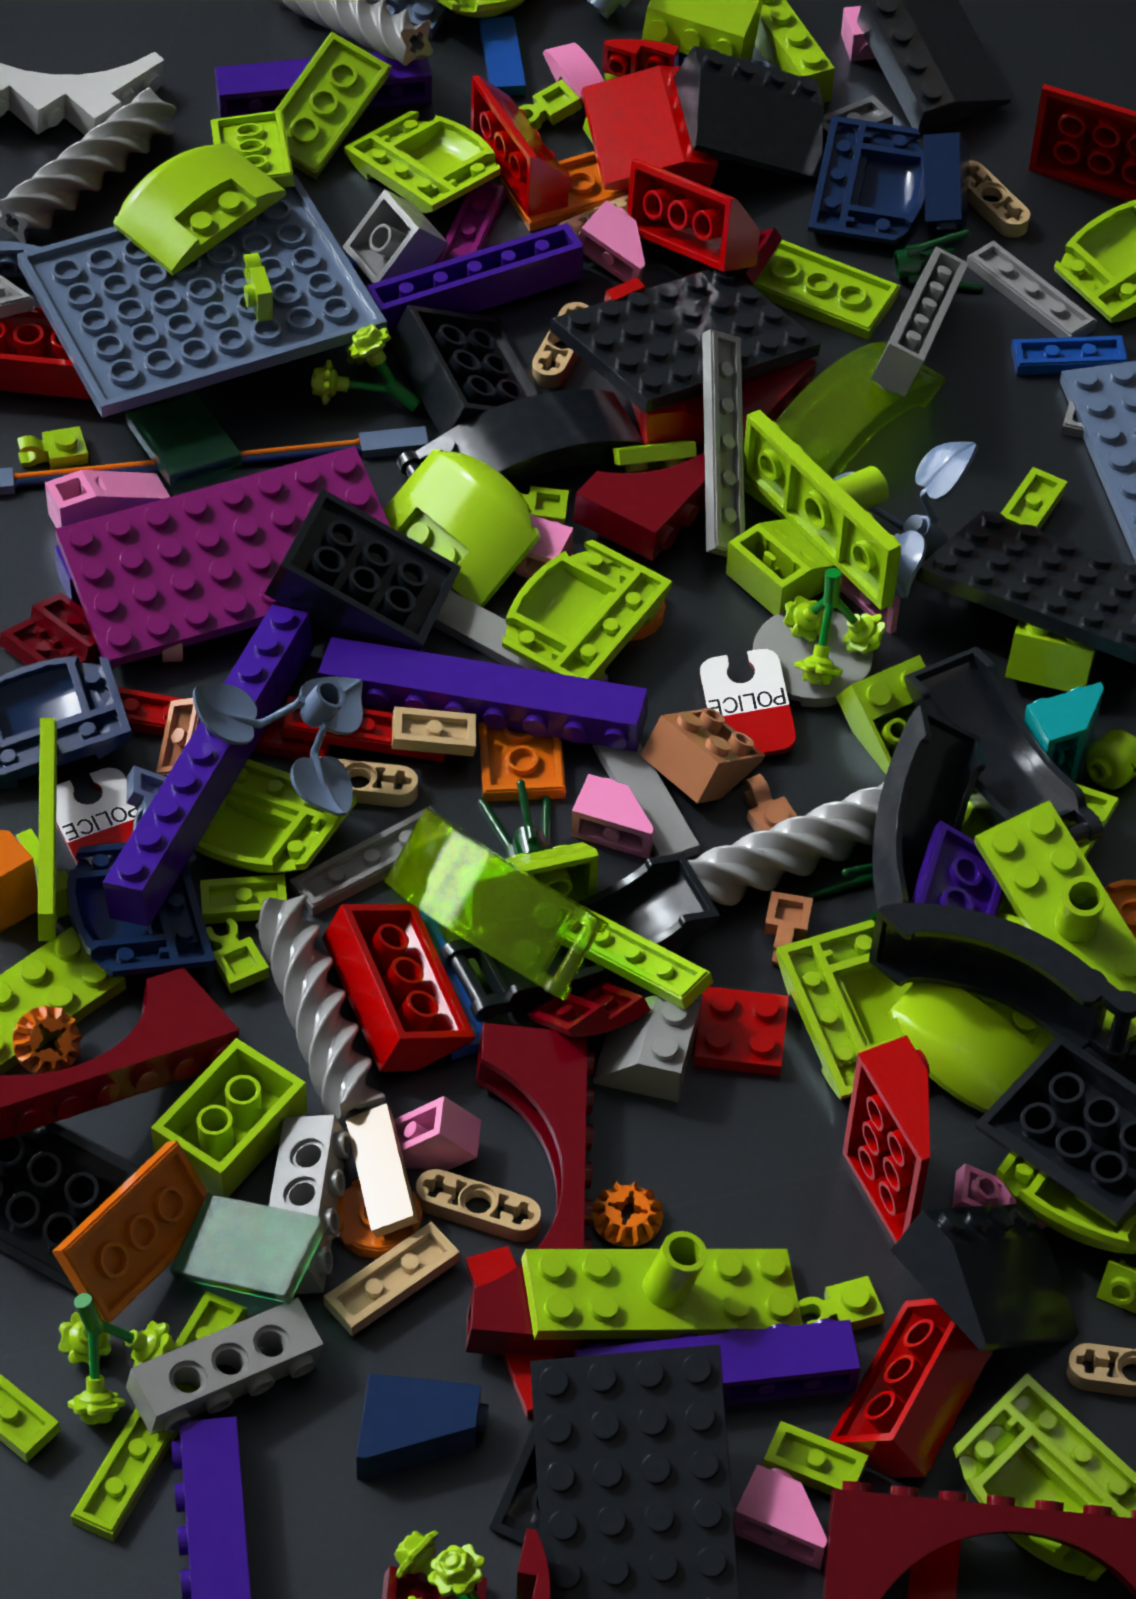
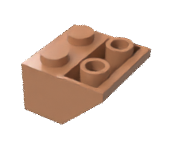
[640,708,765,804]

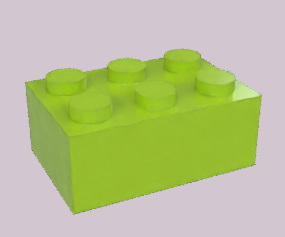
[151,1038,307,1202]

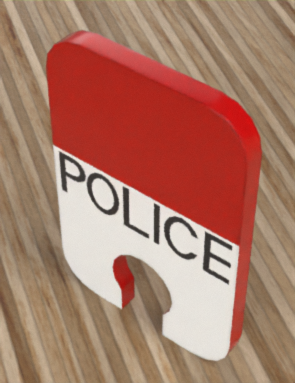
[700,649,796,757]
[57,768,138,865]

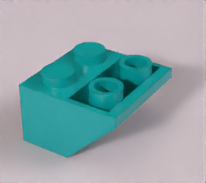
[1024,682,1104,781]

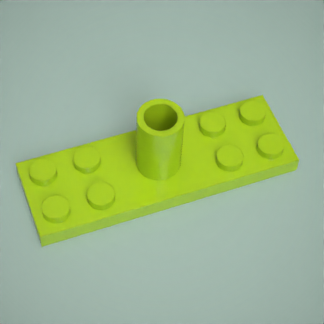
[743,409,901,610]
[974,800,1136,1044]
[521,1231,803,1340]

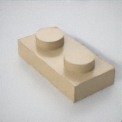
[392,706,476,756]

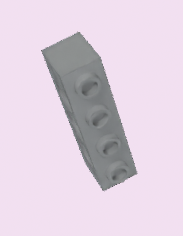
[257,1114,351,1296]
[126,1297,324,1435]

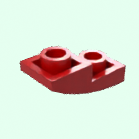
[602,39,679,77]

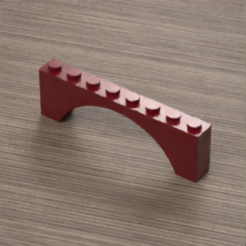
[573,358,817,561]
[0,967,240,1140]
[465,1023,595,1359]
[822,1481,1136,1599]

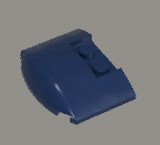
[808,115,925,245]
[0,656,133,789]
[67,842,215,977]

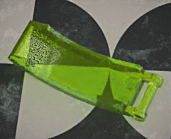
[775,342,946,479]
[385,808,609,1000]

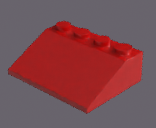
[581,66,718,191]
[1028,84,1136,201]
[842,1035,930,1244]

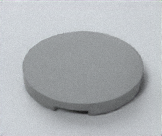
[752,608,873,707]

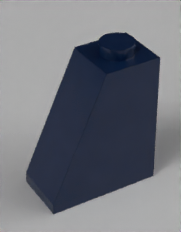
[923,132,970,233]
[356,1373,489,1480]

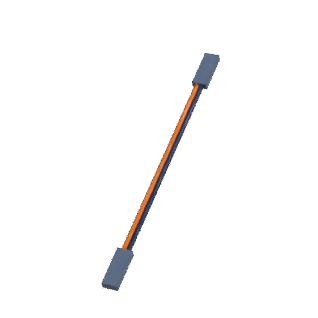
[0,426,429,495]

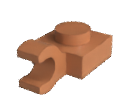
[743,774,797,832]
[764,891,813,966]

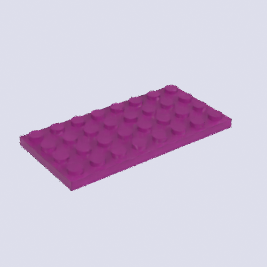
[55,446,390,668]

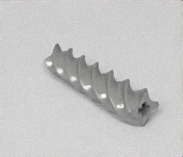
[272,0,433,66]
[0,87,176,244]
[688,782,884,906]
[255,895,385,1128]

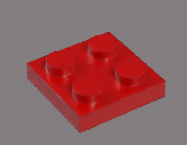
[693,986,789,1077]

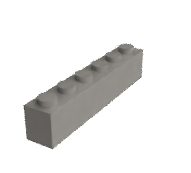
[870,246,969,397]

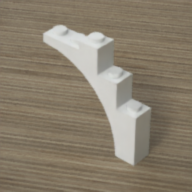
[0,52,164,135]

